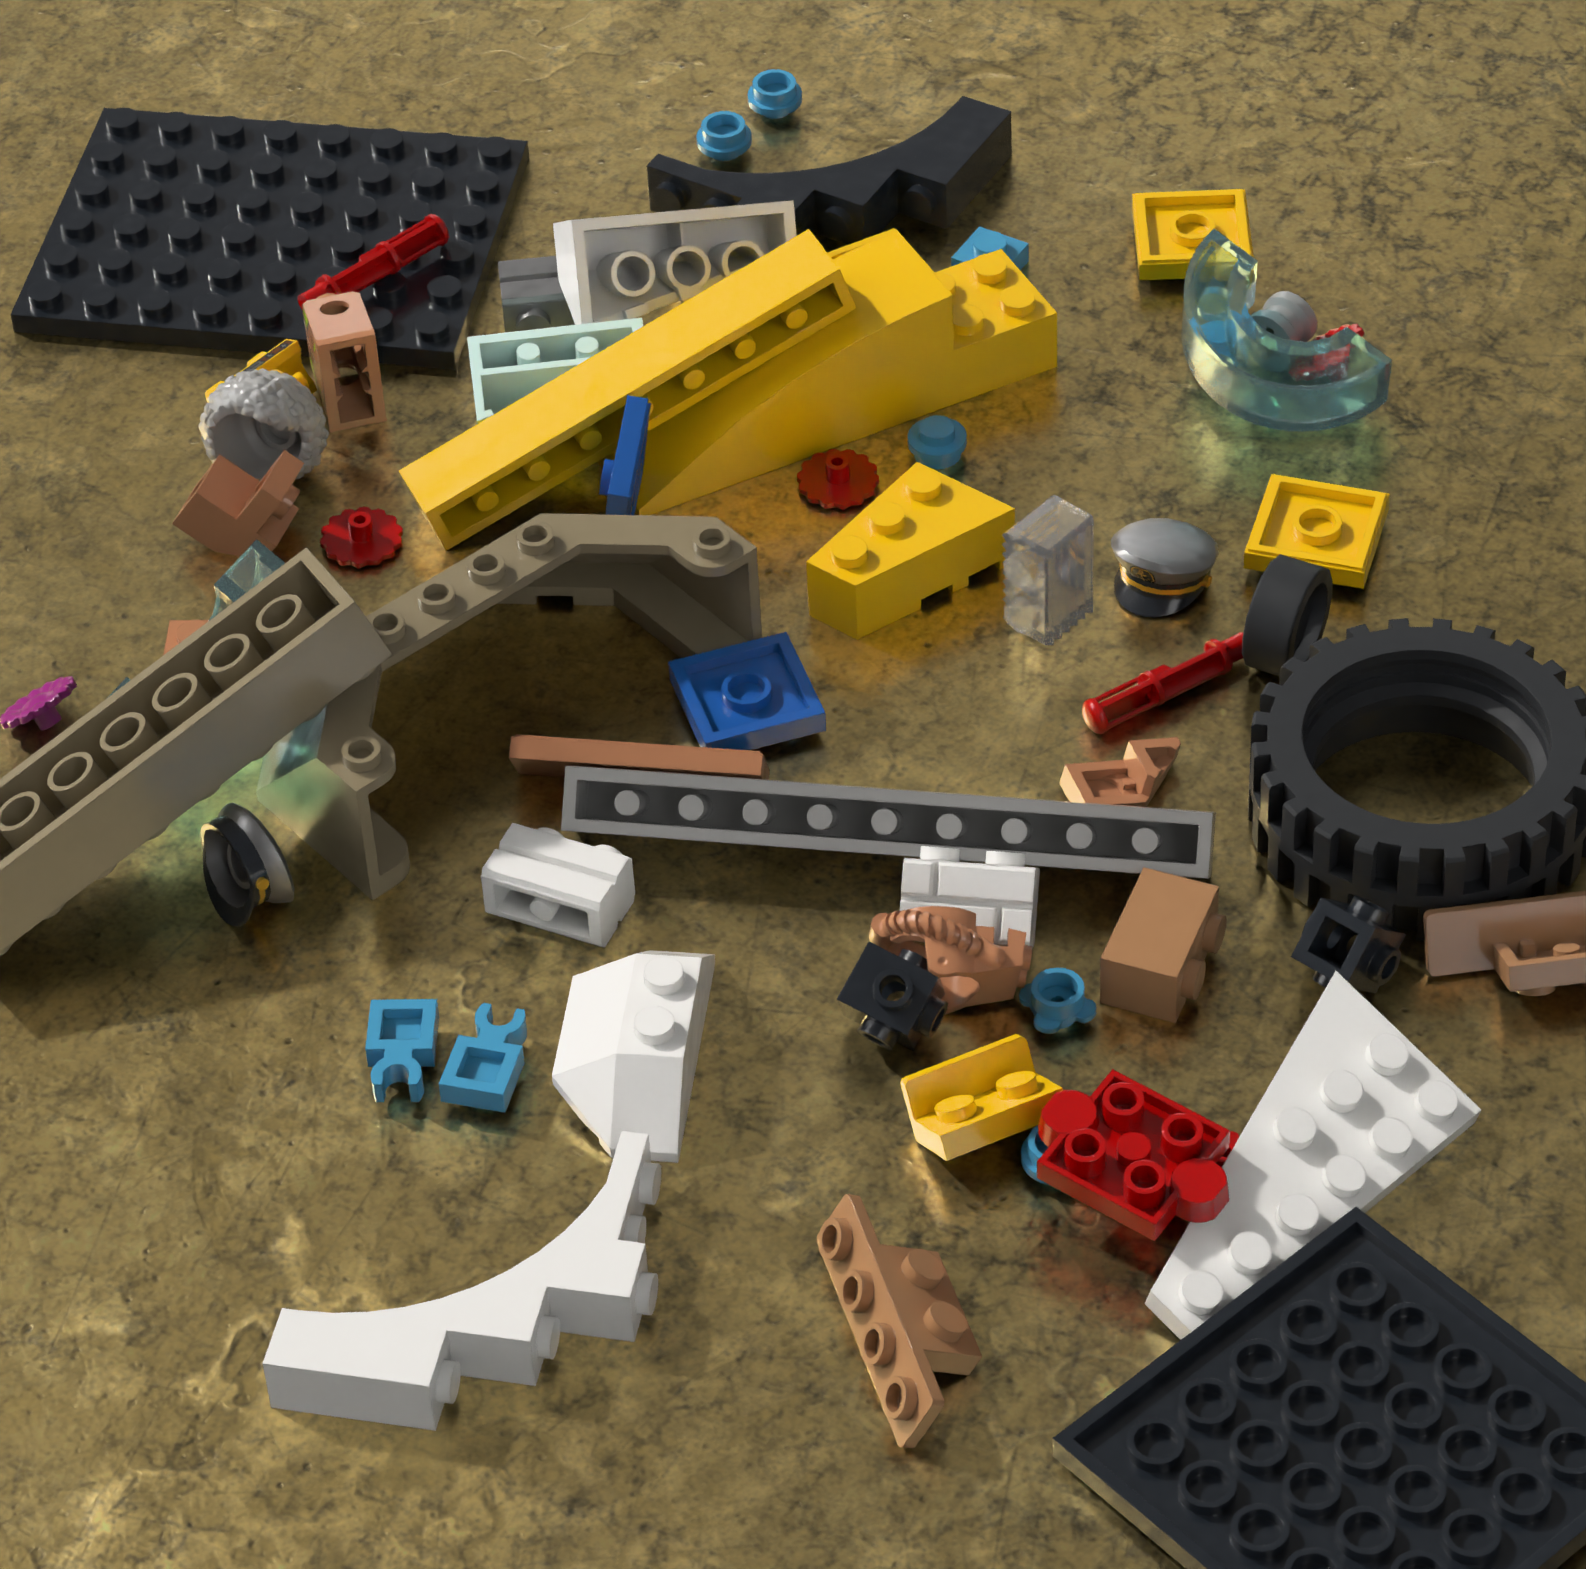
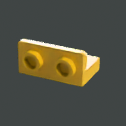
[900,1034,1063,1161]

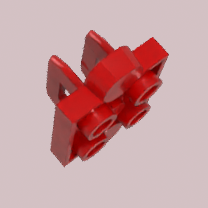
[1037,1069,1230,1241]

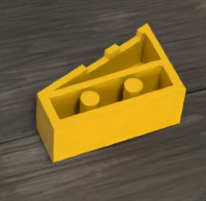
[806,462,1016,640]

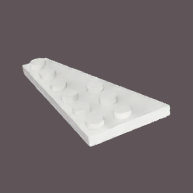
[1145,971,1481,1340]

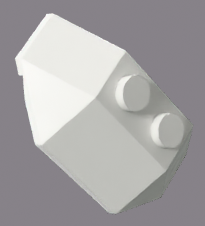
[552,950,715,1163]

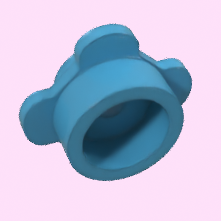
[1019,968,1096,1034]

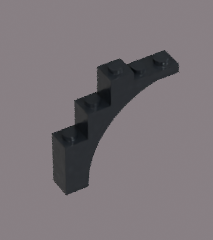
[646,96,1012,245]

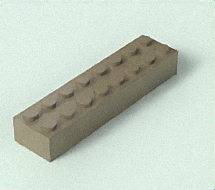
[0,547,392,956]

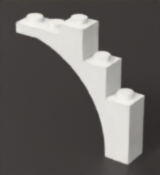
[263,1131,661,1431]

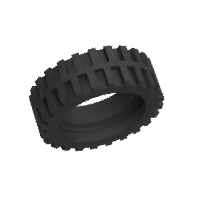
[1248,618,1586,941]

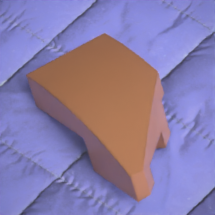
[1060,737,1181,807]

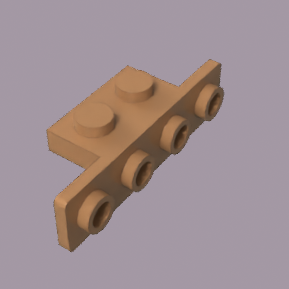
[1423,891,1586,996]
[817,1194,982,1448]

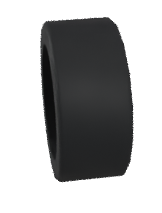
[1242,554,1333,676]

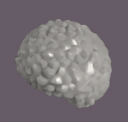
[198,368,329,481]

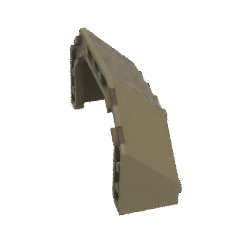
[256,513,762,900]

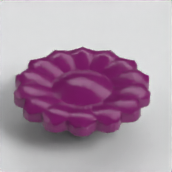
[0,676,77,731]

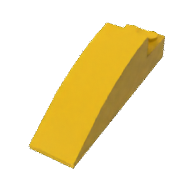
[598,230,1057,515]

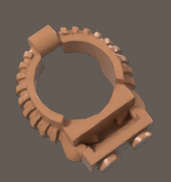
[869,906,1032,1014]

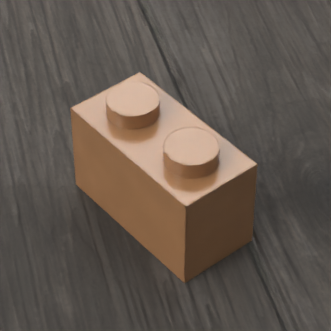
[1100,867,1227,1023]

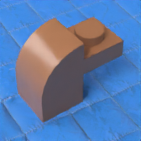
[172,450,304,559]

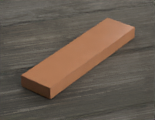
[509,734,770,780]

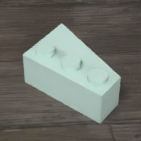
[467,318,643,424]

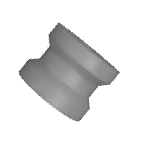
[1244,291,1317,365]

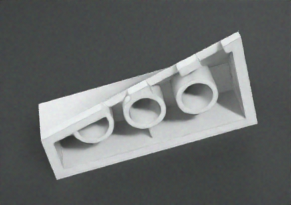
[553,200,797,325]

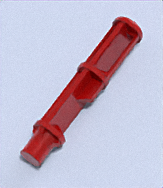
[298,214,449,311]
[1082,632,1243,734]

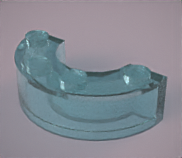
[1181,229,1392,432]

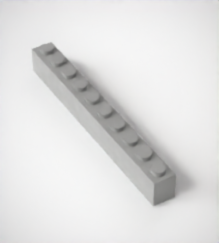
[561,766,1216,879]

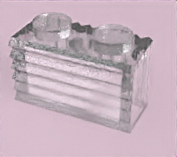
[1002,495,1094,646]

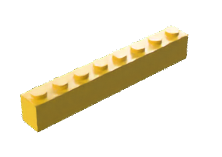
[399,229,857,551]

